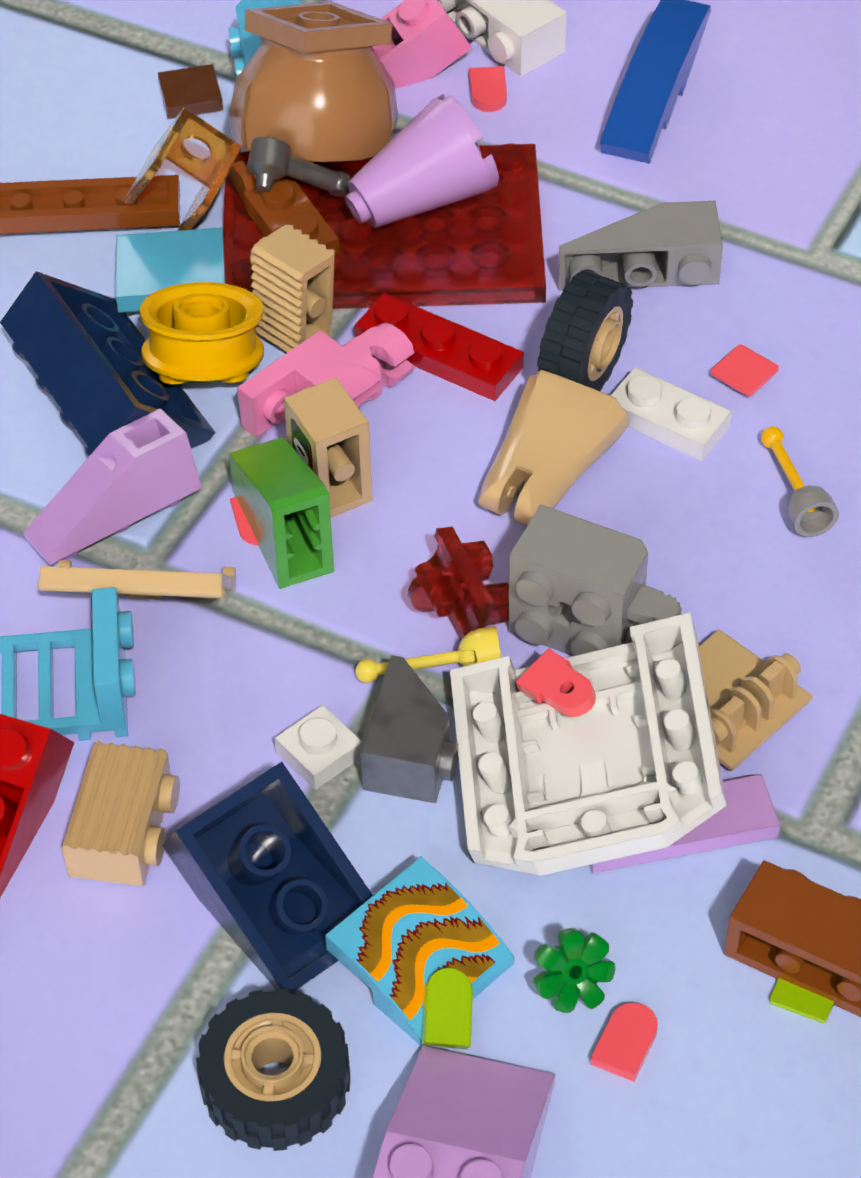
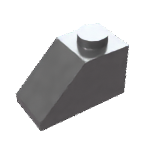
[360,655,459,803]

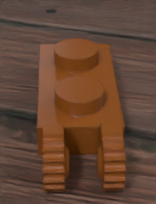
[229,161,339,254]

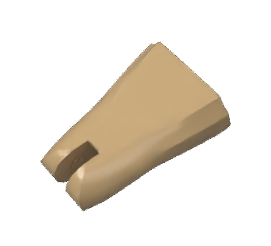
[478,370,629,525]

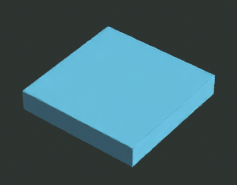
[116,228,226,313]

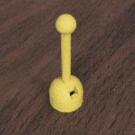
[355,626,501,683]

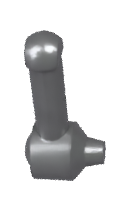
[247,137,351,197]

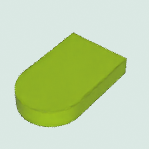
[421,968,473,1050]

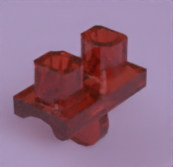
[407,526,509,640]

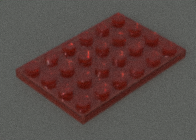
[223,143,546,309]

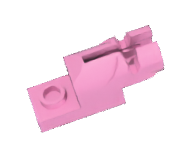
[237,323,415,438]

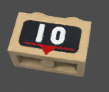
[284,377,373,518]

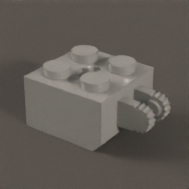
[509,504,682,656]

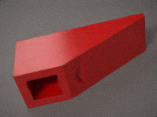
[0,714,75,898]

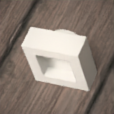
[275,705,363,790]

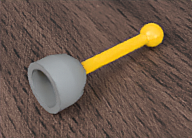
[761,426,839,537]

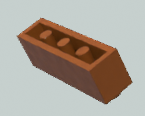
[724,860,861,1017]

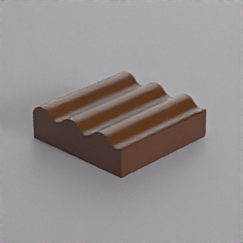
[157,64,223,119]

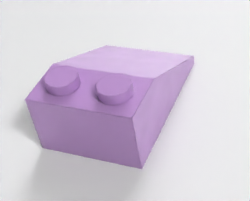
[372,1046,555,1178]

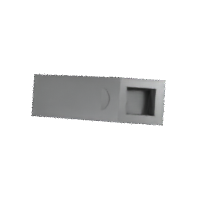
[558,200,723,291]

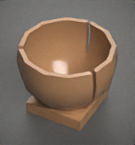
[229,1,398,162]

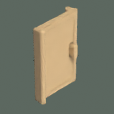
[37,560,236,600]

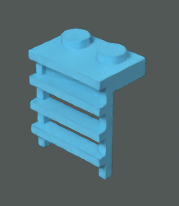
[0,587,136,741]

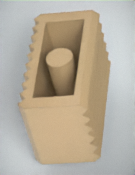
[250,225,334,352]
[62,741,180,886]

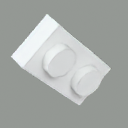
[610,367,732,461]

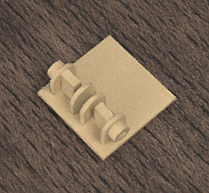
[699,629,813,771]

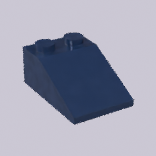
[163,761,373,993]

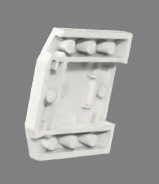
[450,613,727,876]

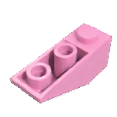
[373,0,472,89]

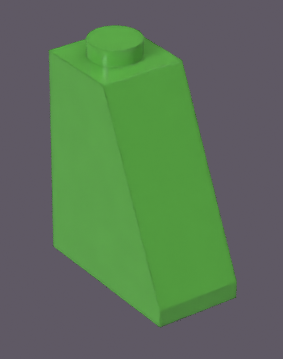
[229,437,334,589]

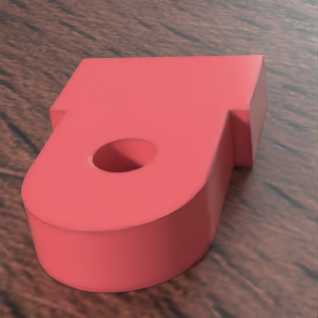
[515,648,596,717]

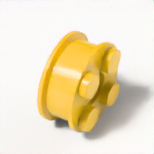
[140,282,264,384]

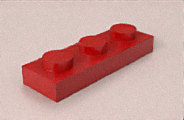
[354,293,524,401]

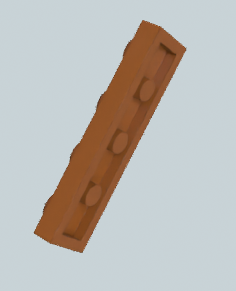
[0,175,180,235]

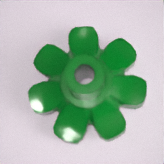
[533,928,615,1013]

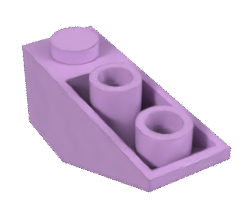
[23,409,202,565]

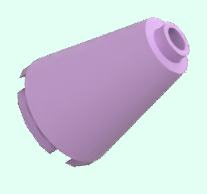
[344,94,499,228]

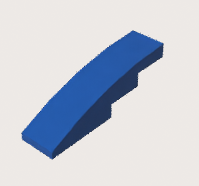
[599,0,711,164]

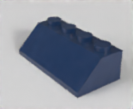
[0,271,216,456]

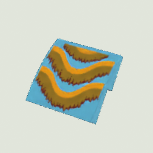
[325,856,515,1045]

